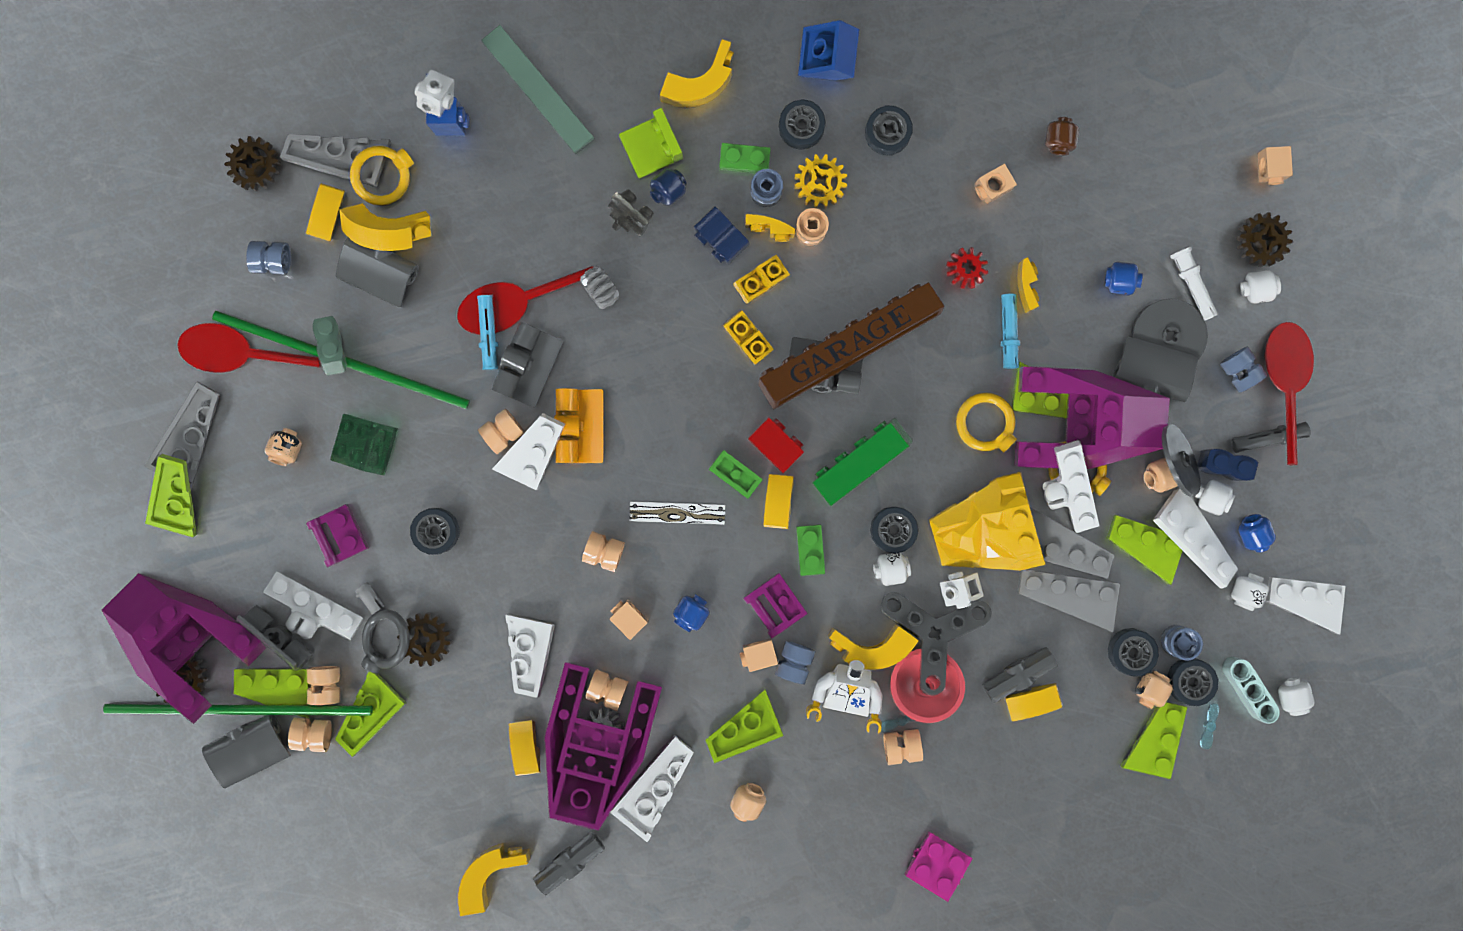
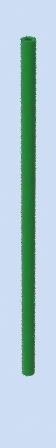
[212,311,470,409]
[103,704,373,716]

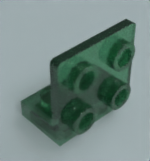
[330,414,398,475]

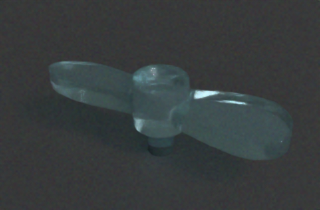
[1200,703,1219,749]
[881,715,915,732]

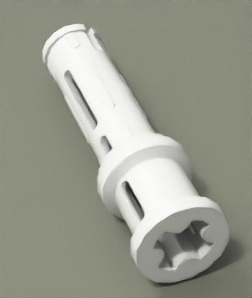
[1170,246,1218,321]

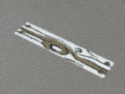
[629,502,725,525]

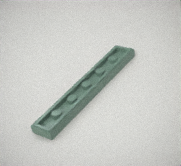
[481,25,594,154]

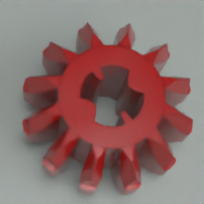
[946,247,988,289]

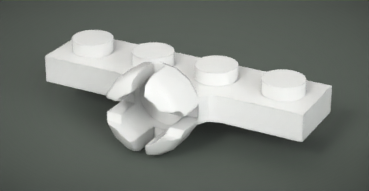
[1043,440,1099,533]
[263,571,364,641]

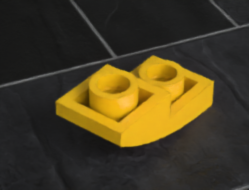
[306,183,345,241]
[745,214,795,242]
[733,254,790,304]
[1017,257,1039,313]
[722,310,774,365]
[764,474,794,529]
[1006,683,1063,721]
[509,720,541,776]

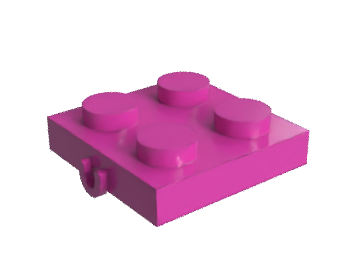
[904,832,973,902]

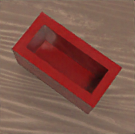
[748,418,804,473]

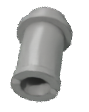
[355,582,385,615]

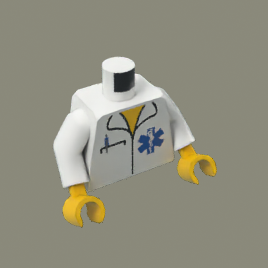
[806,660,882,734]

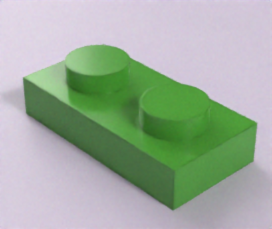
[719,143,770,173]
[709,450,763,499]
[796,525,825,576]

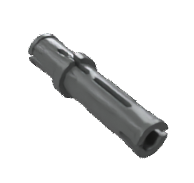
[1231,422,1311,453]

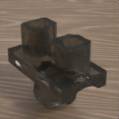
[608,189,654,236]

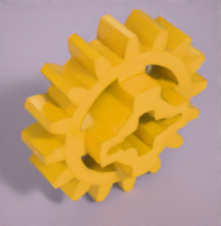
[794,154,847,209]

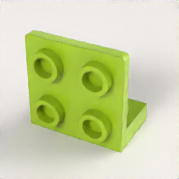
[619,107,683,179]

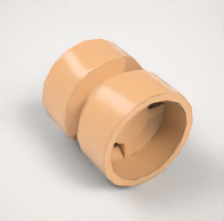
[795,208,829,246]
[478,408,525,454]
[582,531,625,572]
[307,666,340,705]
[585,669,629,711]
[288,717,332,753]
[883,729,923,765]

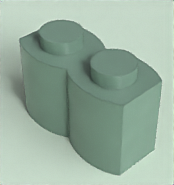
[313,316,347,376]

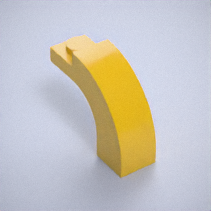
[660,39,734,108]
[339,203,431,251]
[828,624,919,670]
[458,843,531,916]

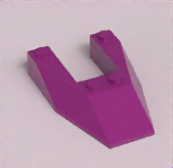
[1014,366,1170,469]
[102,573,266,724]
[545,662,662,831]

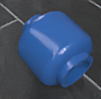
[1105,262,1143,295]
[1238,514,1276,553]
[673,594,710,632]

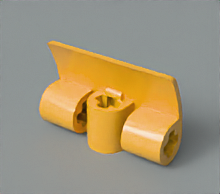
[554,388,603,463]

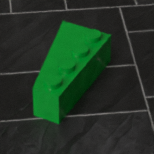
[813,418,913,506]

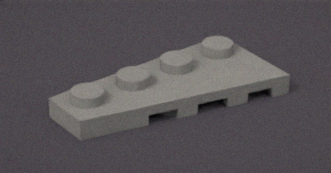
[280,134,391,187]
[145,382,220,489]
[1030,507,1114,579]
[1017,570,1120,632]

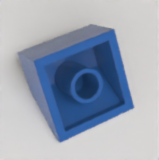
[798,20,859,81]
[426,74,469,136]

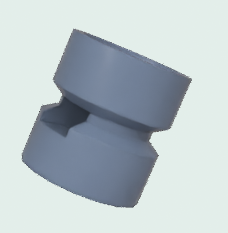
[751,169,783,207]
[246,241,291,275]
[1220,346,1267,393]
[1161,625,1203,661]
[775,641,816,685]

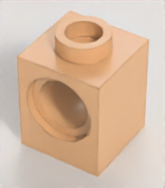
[1257,146,1293,185]
[975,163,1017,204]
[610,600,649,640]
[740,638,778,672]

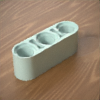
[1222,657,1280,724]

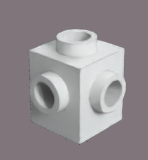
[415,70,454,117]
[940,571,984,609]

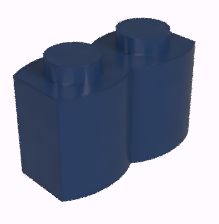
[694,207,749,265]
[1197,449,1259,481]

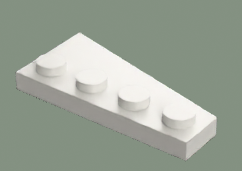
[1153,486,1238,588]
[610,735,694,843]

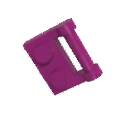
[306,504,369,568]
[743,573,808,639]

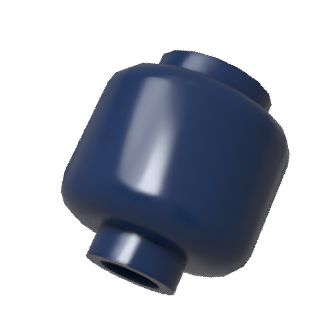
[650,168,687,206]

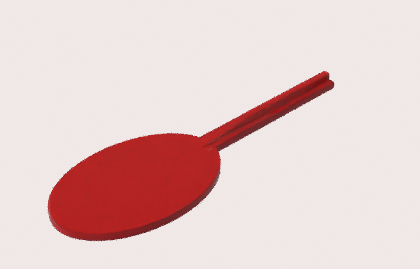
[457,266,593,335]
[1265,322,1314,466]
[178,323,321,373]

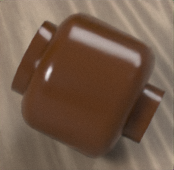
[1045,117,1079,156]

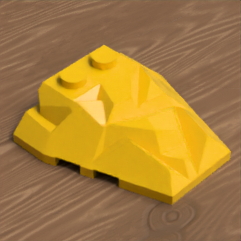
[929,472,1045,571]

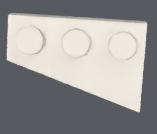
[492,414,565,490]
[1266,577,1346,635]
[506,614,555,698]

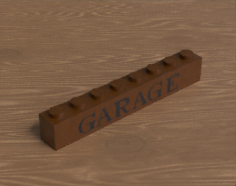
[758,282,945,410]

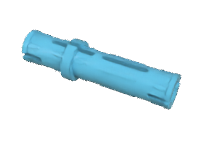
[1000,294,1021,369]
[477,295,499,370]

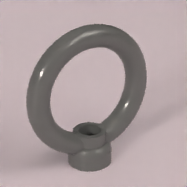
[361,609,410,673]

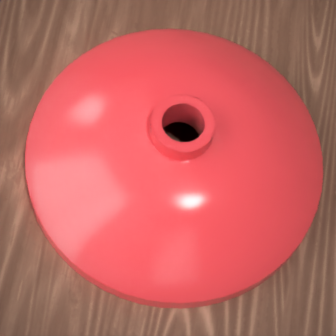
[890,649,965,723]

